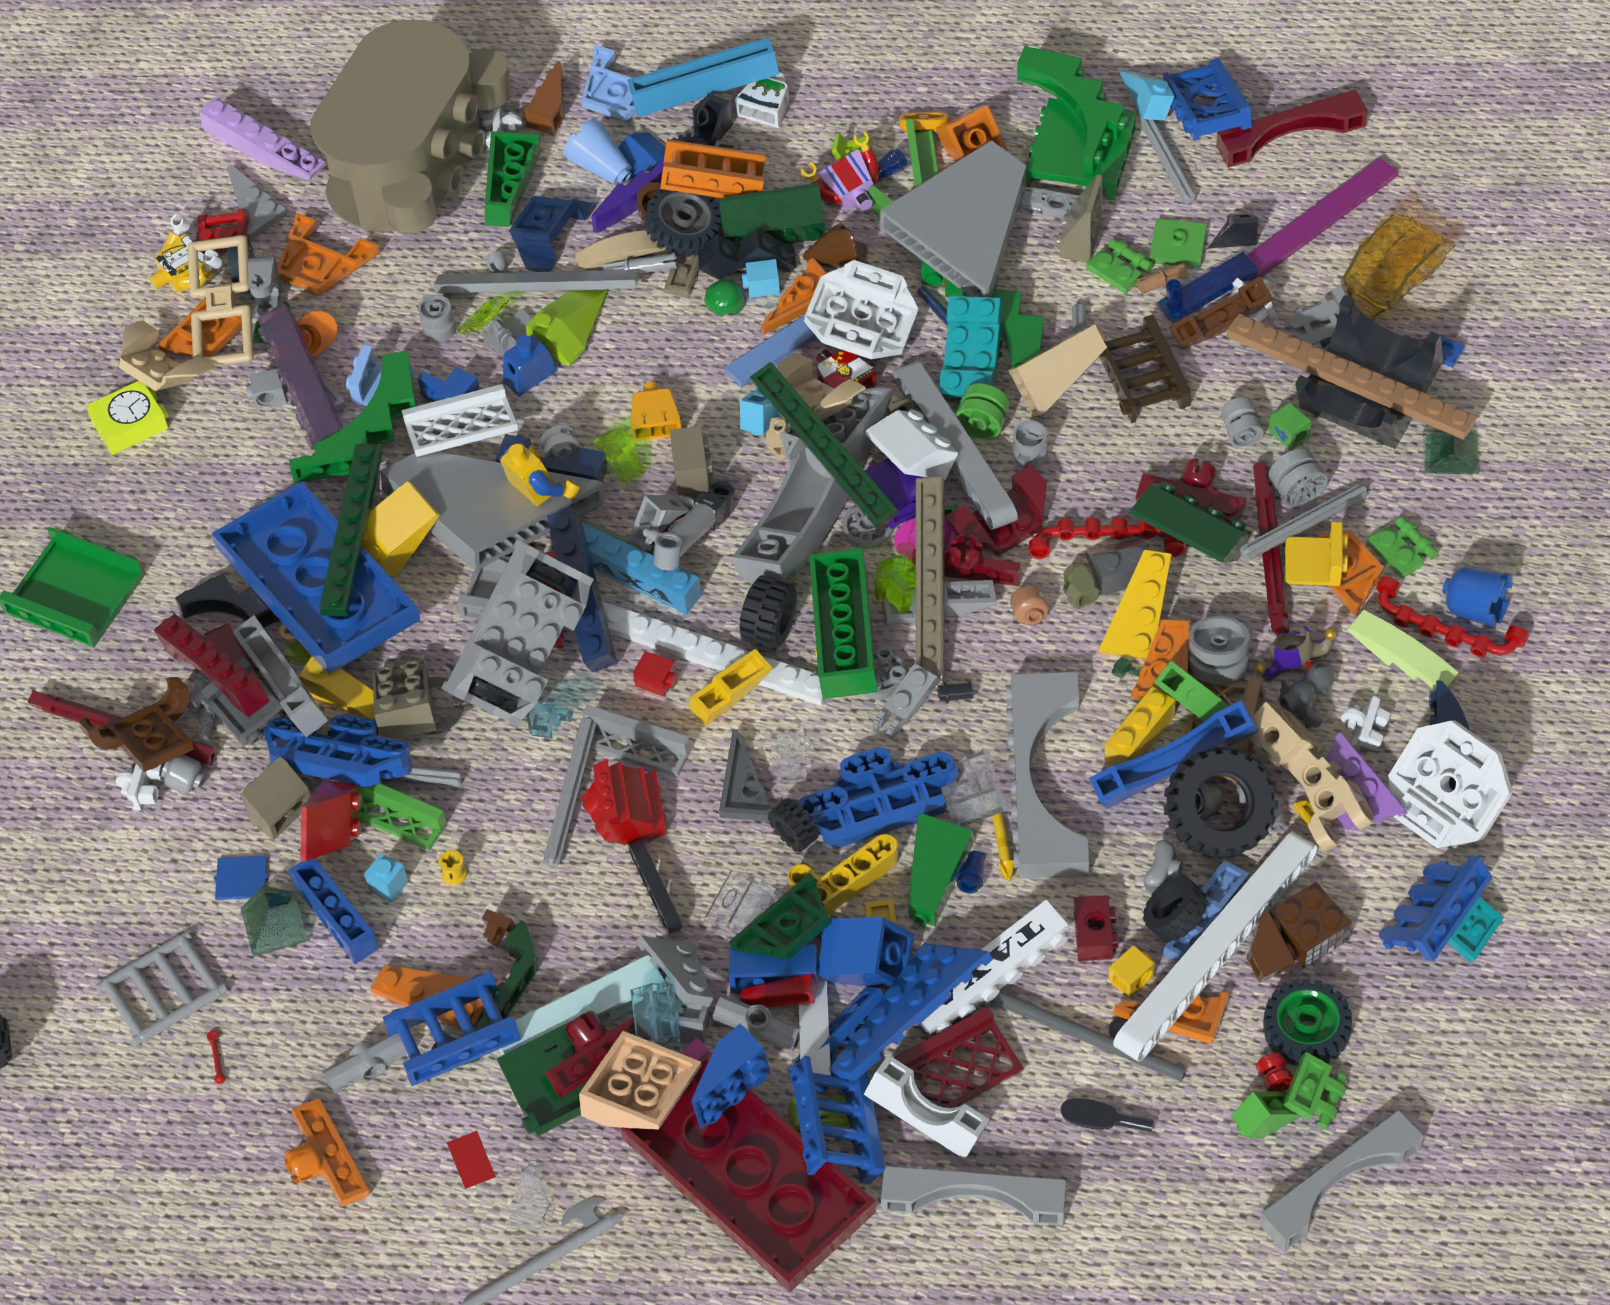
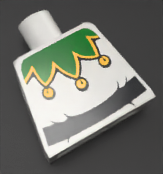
[735,72,789,128]

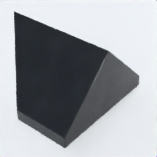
[692,93,733,146]
[1207,214,1258,249]

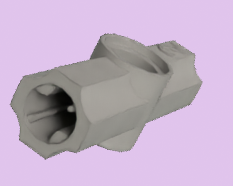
[713,995,800,1052]
[322,1033,407,1094]

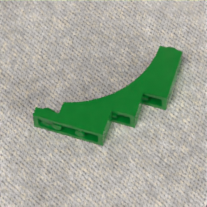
[921,261,1044,379]
[289,351,416,484]

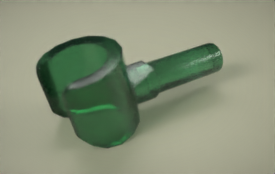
[1112,657,1141,679]

